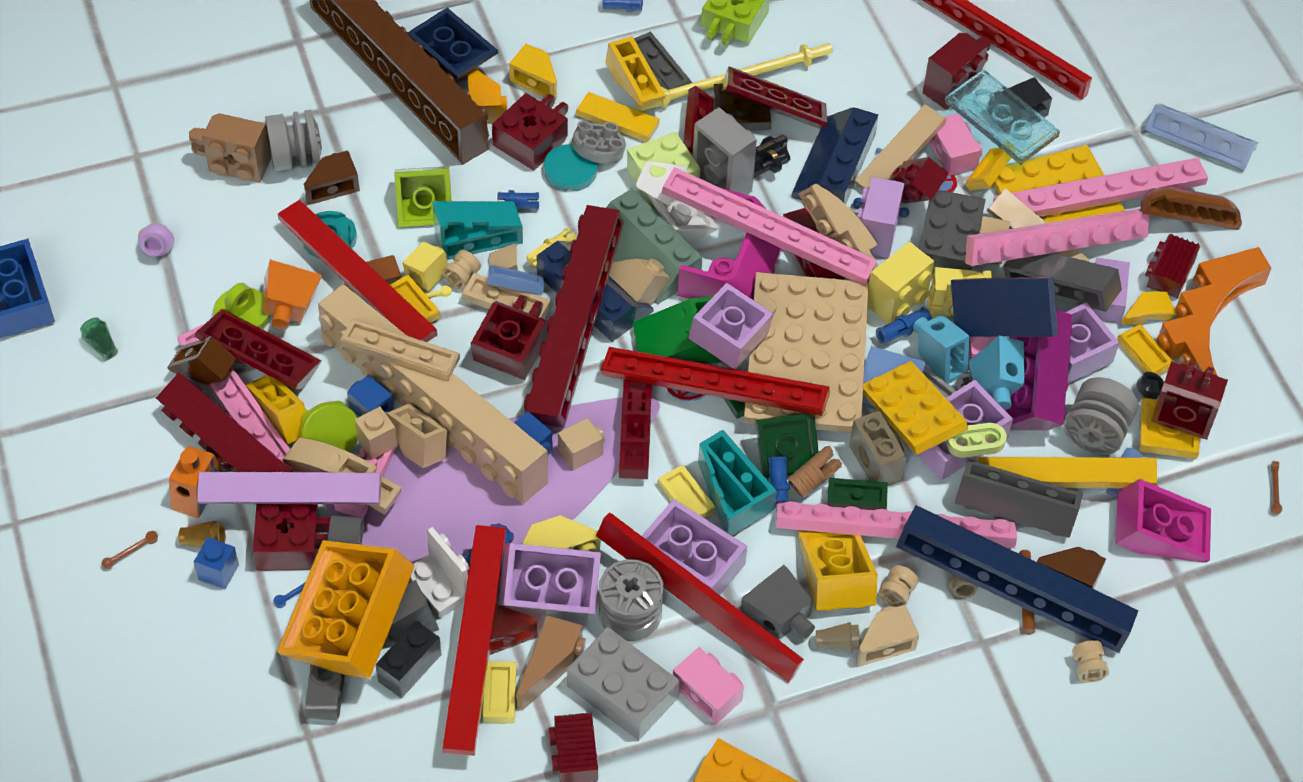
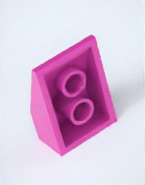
[1115,479,1211,563]

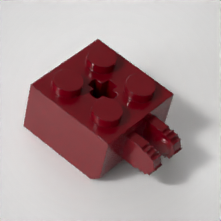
[922,33,991,110]
[492,93,569,171]
[470,295,548,380]
[1151,361,1228,440]
[252,504,331,571]

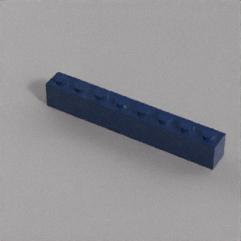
[895,505,1139,653]

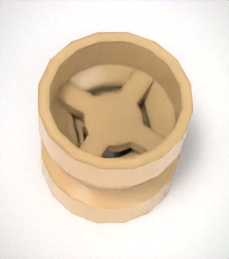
[442,250,481,289]
[878,565,919,607]
[1072,640,1109,683]

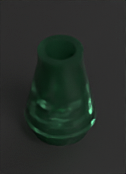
[80,317,118,360]

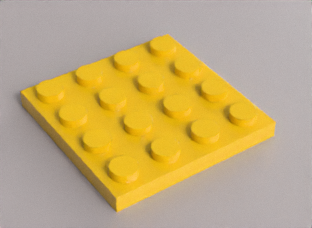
[992,145,1125,223]

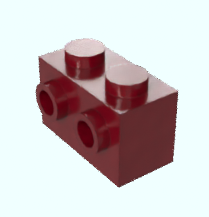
[891,157,949,204]

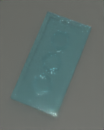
[945,69,1060,165]

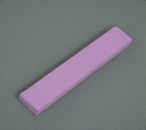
[197,472,381,505]

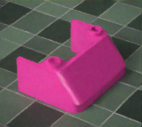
[678,187,783,300]

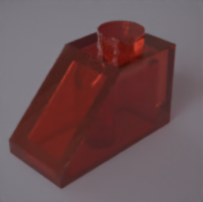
[489,604,538,655]

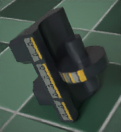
[753,134,791,178]

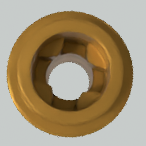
[178,520,226,548]

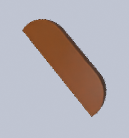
[1140,187,1242,230]

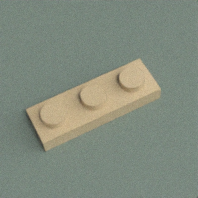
[462,273,551,319]

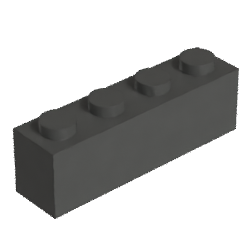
[1003,253,1122,312]
[955,459,1083,538]

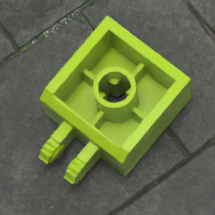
[701,0,769,45]

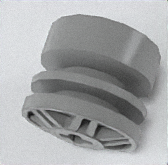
[265,109,322,172]
[1063,377,1139,455]
[599,560,663,641]

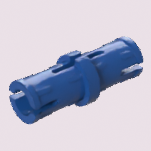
[876,307,932,345]

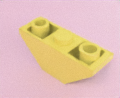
[522,515,601,552]

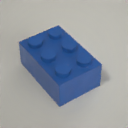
[0,238,55,338]

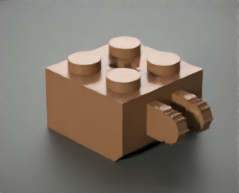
[189,113,271,183]

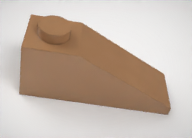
[516,615,586,710]

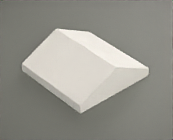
[648,194,718,242]

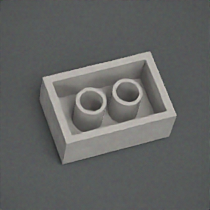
[693,107,757,195]
[567,627,680,741]

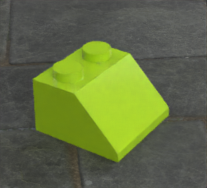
[394,166,452,227]

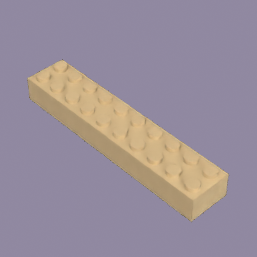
[318,284,548,504]

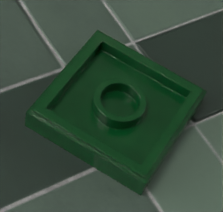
[755,413,819,478]

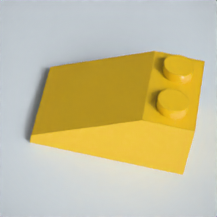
[798,531,878,611]

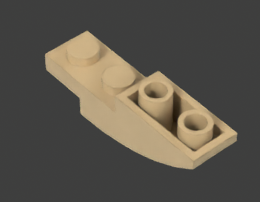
[799,184,879,282]
[283,437,402,515]

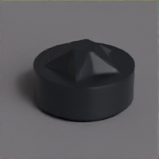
[1136,372,1164,400]

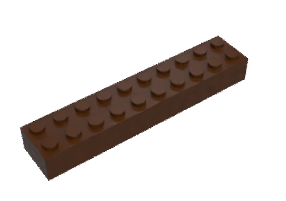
[310,0,489,165]

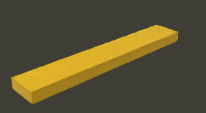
[978,457,1157,488]

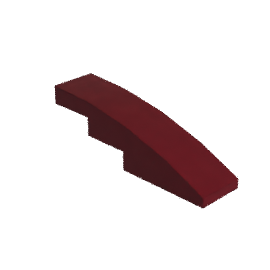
[619,380,652,479]

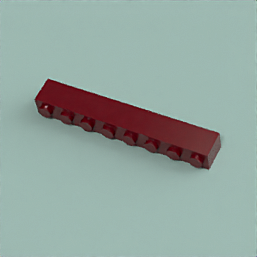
[524,205,624,428]

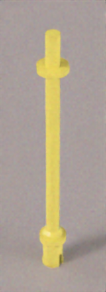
[635,43,833,112]

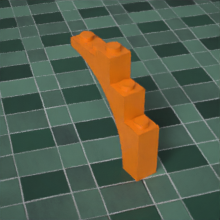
[1157,247,1271,376]

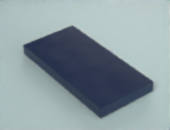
[951,277,1058,337]

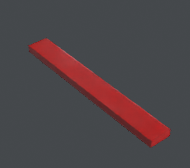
[922,0,1092,100]
[277,199,438,342]
[600,347,830,416]
[596,512,804,683]
[442,525,507,756]

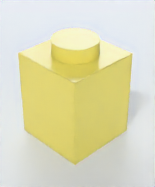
[402,241,448,291]

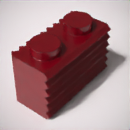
[1145,233,1200,299]
[548,712,598,782]

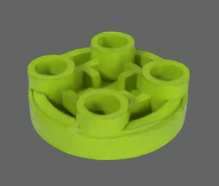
[300,400,358,452]

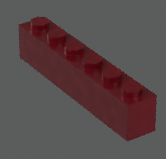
[156,372,294,472]

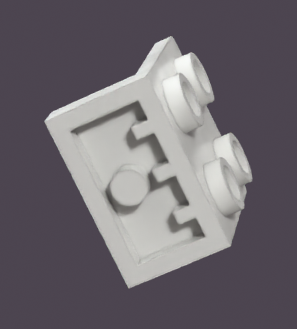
[409,527,469,618]

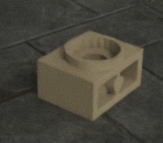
[849,410,907,486]

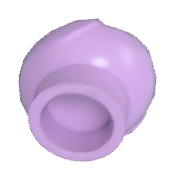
[138,224,174,257]

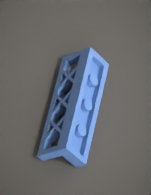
[1145,103,1259,170]

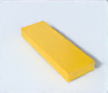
[576,92,660,142]

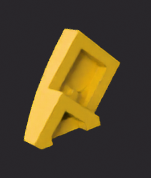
[1121,291,1176,325]

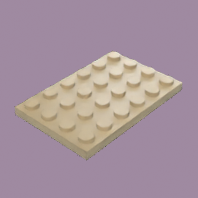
[744,272,869,433]

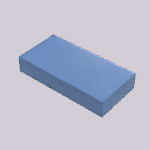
[487,265,544,296]

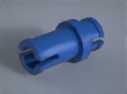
[603,0,643,12]
[497,190,539,210]
[768,457,790,503]

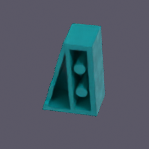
[432,201,523,260]
[698,430,777,536]

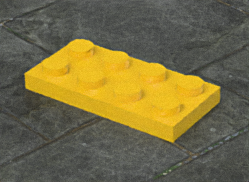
[863,361,968,455]

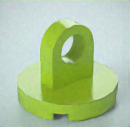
[213,282,270,329]

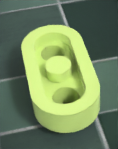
[947,423,1007,458]

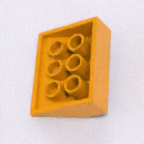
[277,540,415,679]

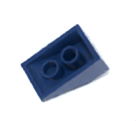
[408,7,498,80]

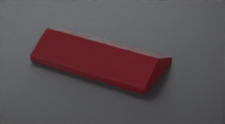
[721,66,827,129]
[194,309,321,390]

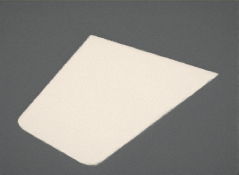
[636,161,688,206]

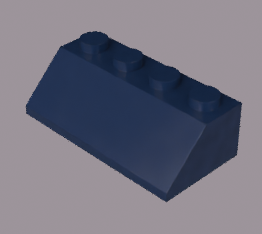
[791,107,879,205]
[536,240,654,342]

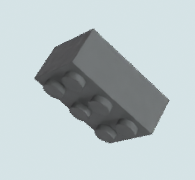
[919,190,986,274]

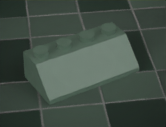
[606,188,702,305]

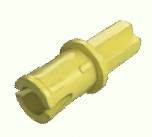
[526,228,577,268]

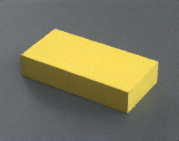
[658,465,716,518]
[483,661,517,723]

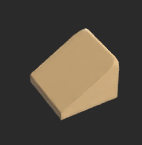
[489,244,518,270]

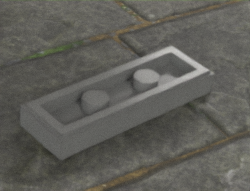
[634,31,692,90]

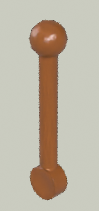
[1271,461,1283,515]
[101,531,158,569]

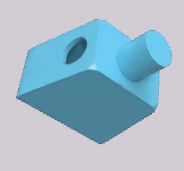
[913,315,969,384]
[969,335,1024,410]

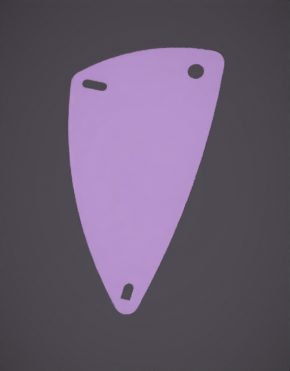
[325,396,660,584]

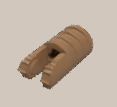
[787,446,842,499]

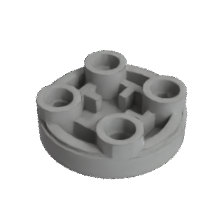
[572,121,626,163]

